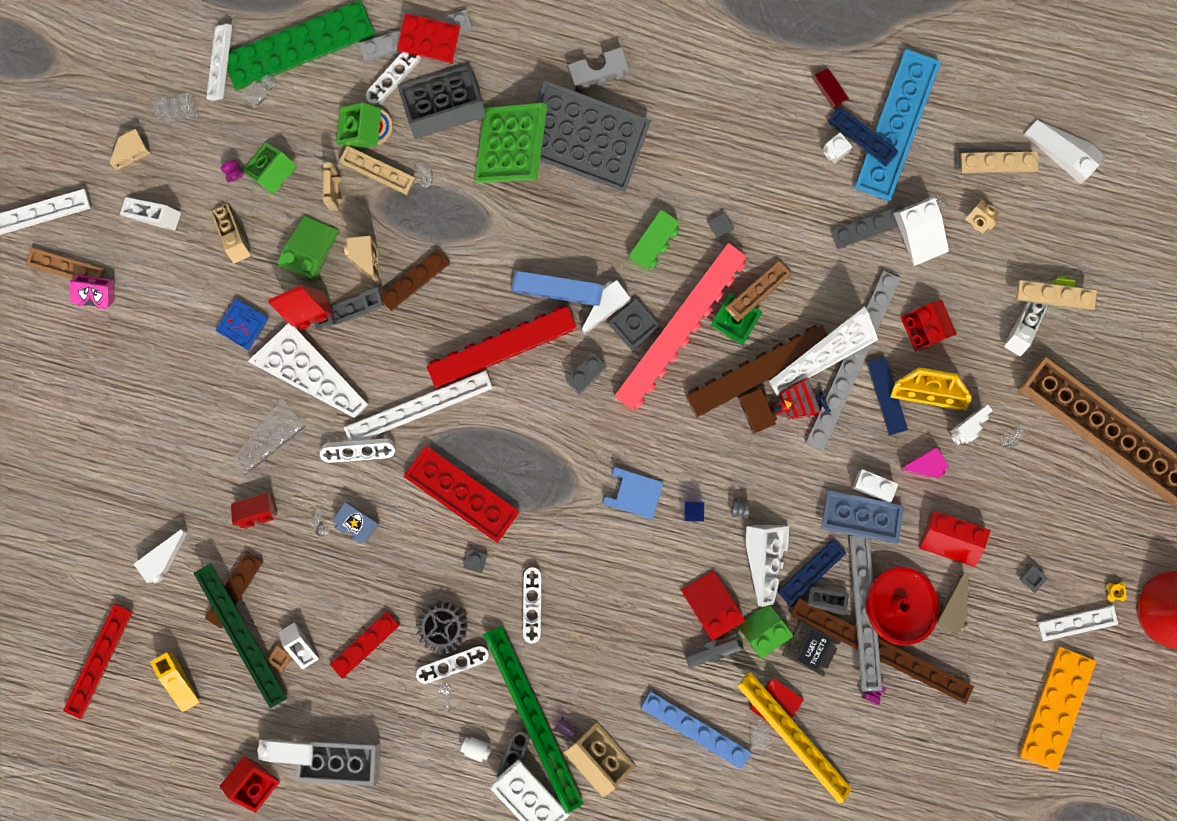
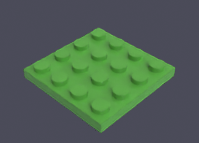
[474,103,548,183]

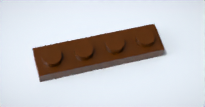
[381,249,450,312]
[205,552,264,628]

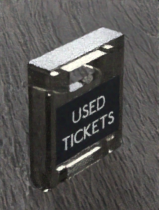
[782,621,841,676]

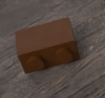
[738,389,777,434]

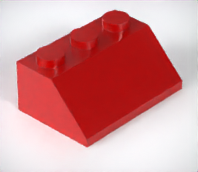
[919,511,991,567]

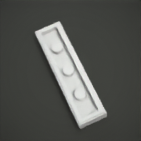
[206,24,232,101]
[1037,605,1118,641]

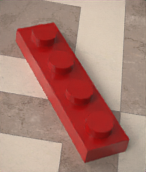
[330,611,400,679]

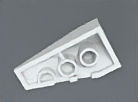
[1024,120,1106,184]
[746,525,789,607]

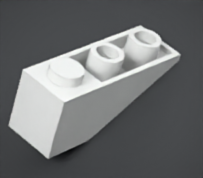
[1004,302,1048,356]

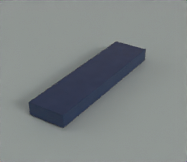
[828,107,899,167]
[866,357,908,436]
[777,539,846,606]

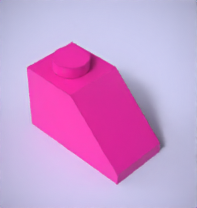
[901,447,949,479]

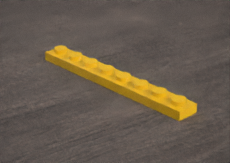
[737,672,852,803]

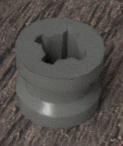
[731,498,749,519]

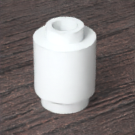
[461,737,491,762]

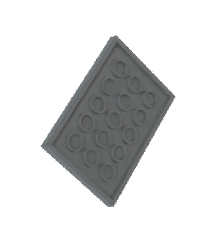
[536,80,651,192]

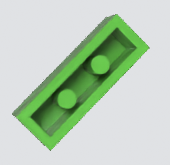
[628,210,680,272]

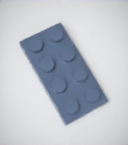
[821,491,904,544]

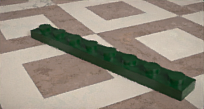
[193,563,288,708]

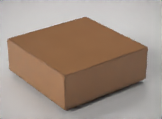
[267,645,292,672]

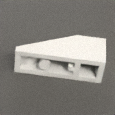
[120,197,181,230]
[582,280,631,335]
[134,529,188,584]
[257,739,313,765]

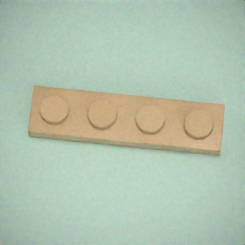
[339,146,415,196]
[960,152,1038,173]
[1016,280,1097,310]

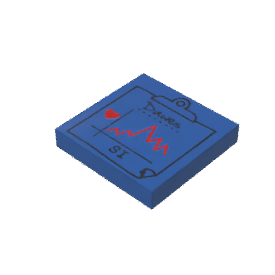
[215,299,269,351]

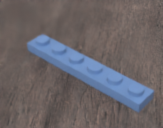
[641,691,751,770]

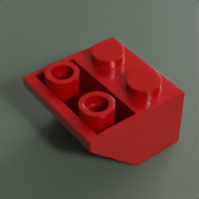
[901,300,957,352]
[231,493,278,529]

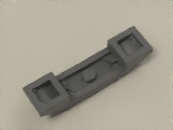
[314,287,384,330]

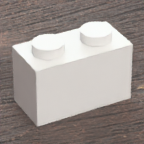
[852,469,898,503]

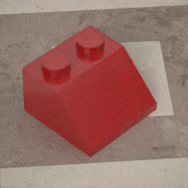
[219,756,280,813]

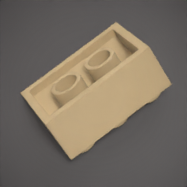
[344,236,381,285]
[564,722,636,797]

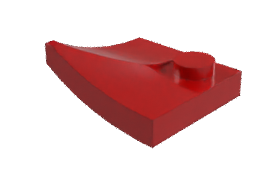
[749,678,804,723]

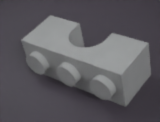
[568,47,629,91]

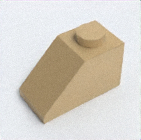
[110,129,150,170]

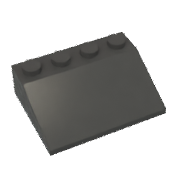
[397,63,486,139]

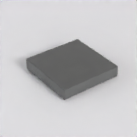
[607,298,661,351]

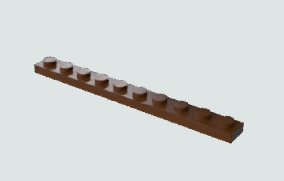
[790,598,974,704]

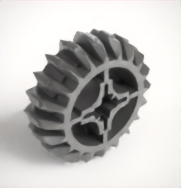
[415,601,468,654]

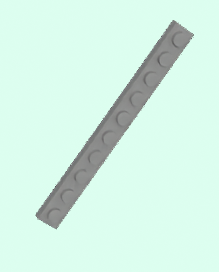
[806,271,901,451]

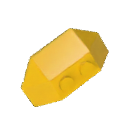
[890,367,972,411]

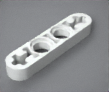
[366,53,421,106]
[320,439,395,463]
[523,568,541,644]
[416,646,489,684]

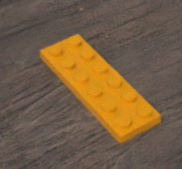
[1018,647,1096,771]

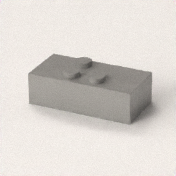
[296,739,380,786]

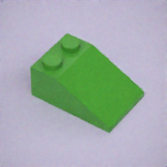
[277,216,339,282]

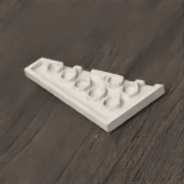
[769,307,878,395]
[248,323,368,418]

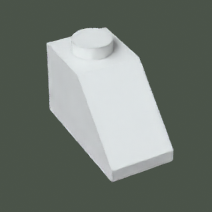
[278,622,319,669]

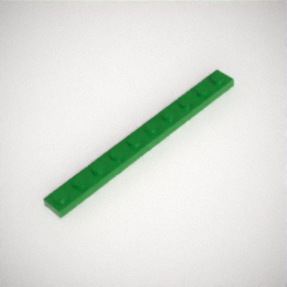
[483,626,584,814]

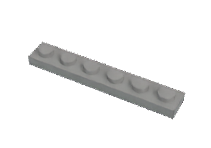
[359,10,472,63]

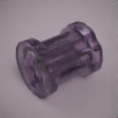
[552,716,578,742]

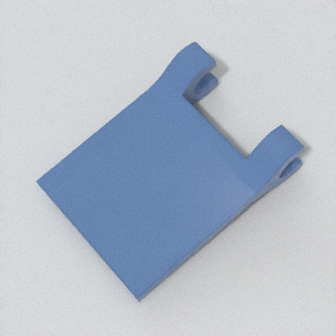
[602,467,663,519]

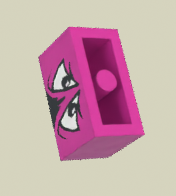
[70,275,114,309]

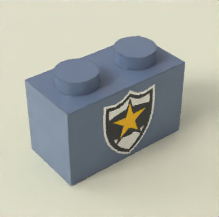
[332,502,379,544]

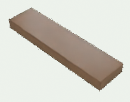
[26,247,105,279]
[725,260,792,322]

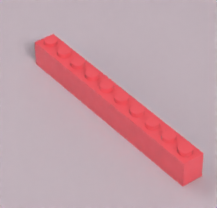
[615,243,747,411]

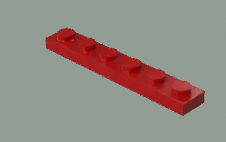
[63,604,133,719]

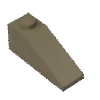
[936,572,968,634]

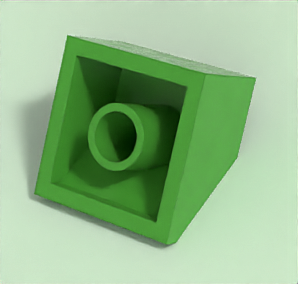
[336,103,381,148]
[243,142,297,194]
[737,605,793,659]

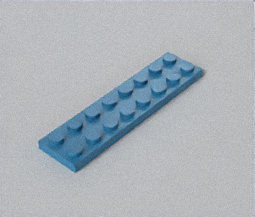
[854,49,941,202]

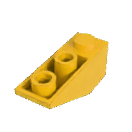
[150,651,200,712]

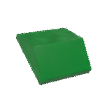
[710,293,763,345]

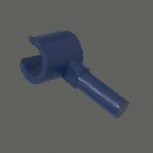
[814,390,831,413]

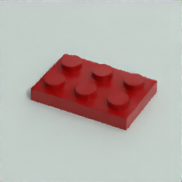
[397,13,461,64]

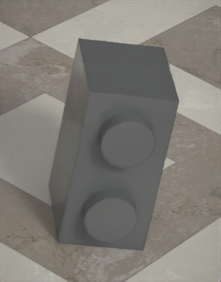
[566,353,607,396]

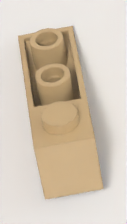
[211,203,251,264]

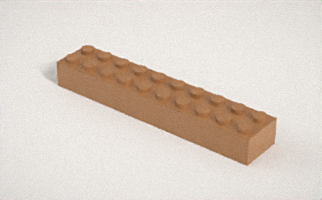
[1017,357,1177,506]

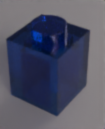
[683,502,704,522]

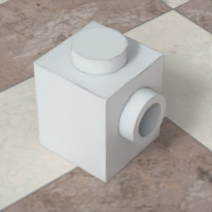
[823,133,852,164]

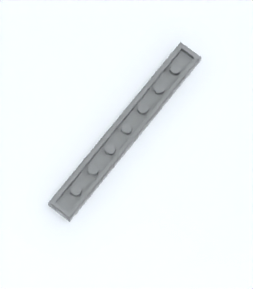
[849,535,882,692]

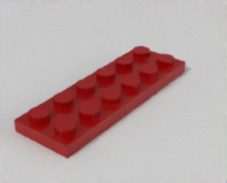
[404,446,520,543]

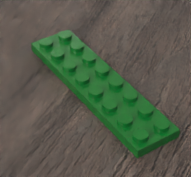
[227,0,375,91]

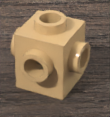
[965,200,1000,234]

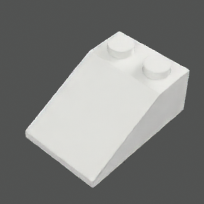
[894,198,949,266]

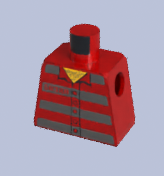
[771,378,821,420]

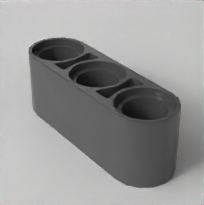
[497,730,529,778]

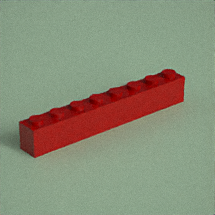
[426,306,577,389]

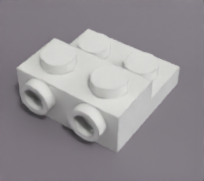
[949,405,993,445]

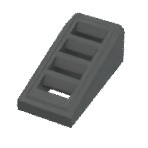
[808,586,849,615]

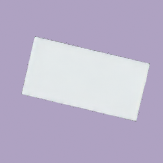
[489,759,569,821]

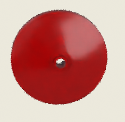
[866,567,939,646]

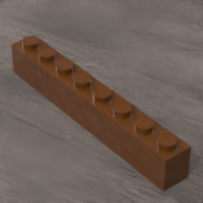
[686,325,828,418]

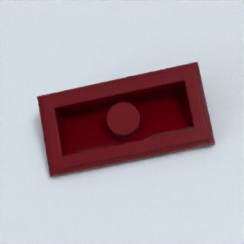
[812,68,849,109]

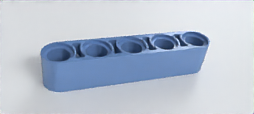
[511,271,604,306]

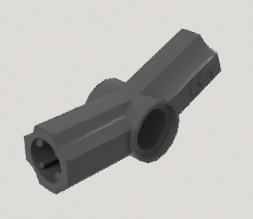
[684,633,744,668]

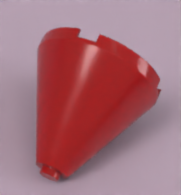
[1137,571,1177,649]

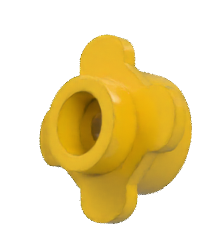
[1106,582,1127,602]

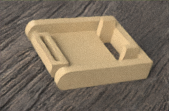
[323,163,342,211]

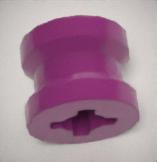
[220,160,244,183]

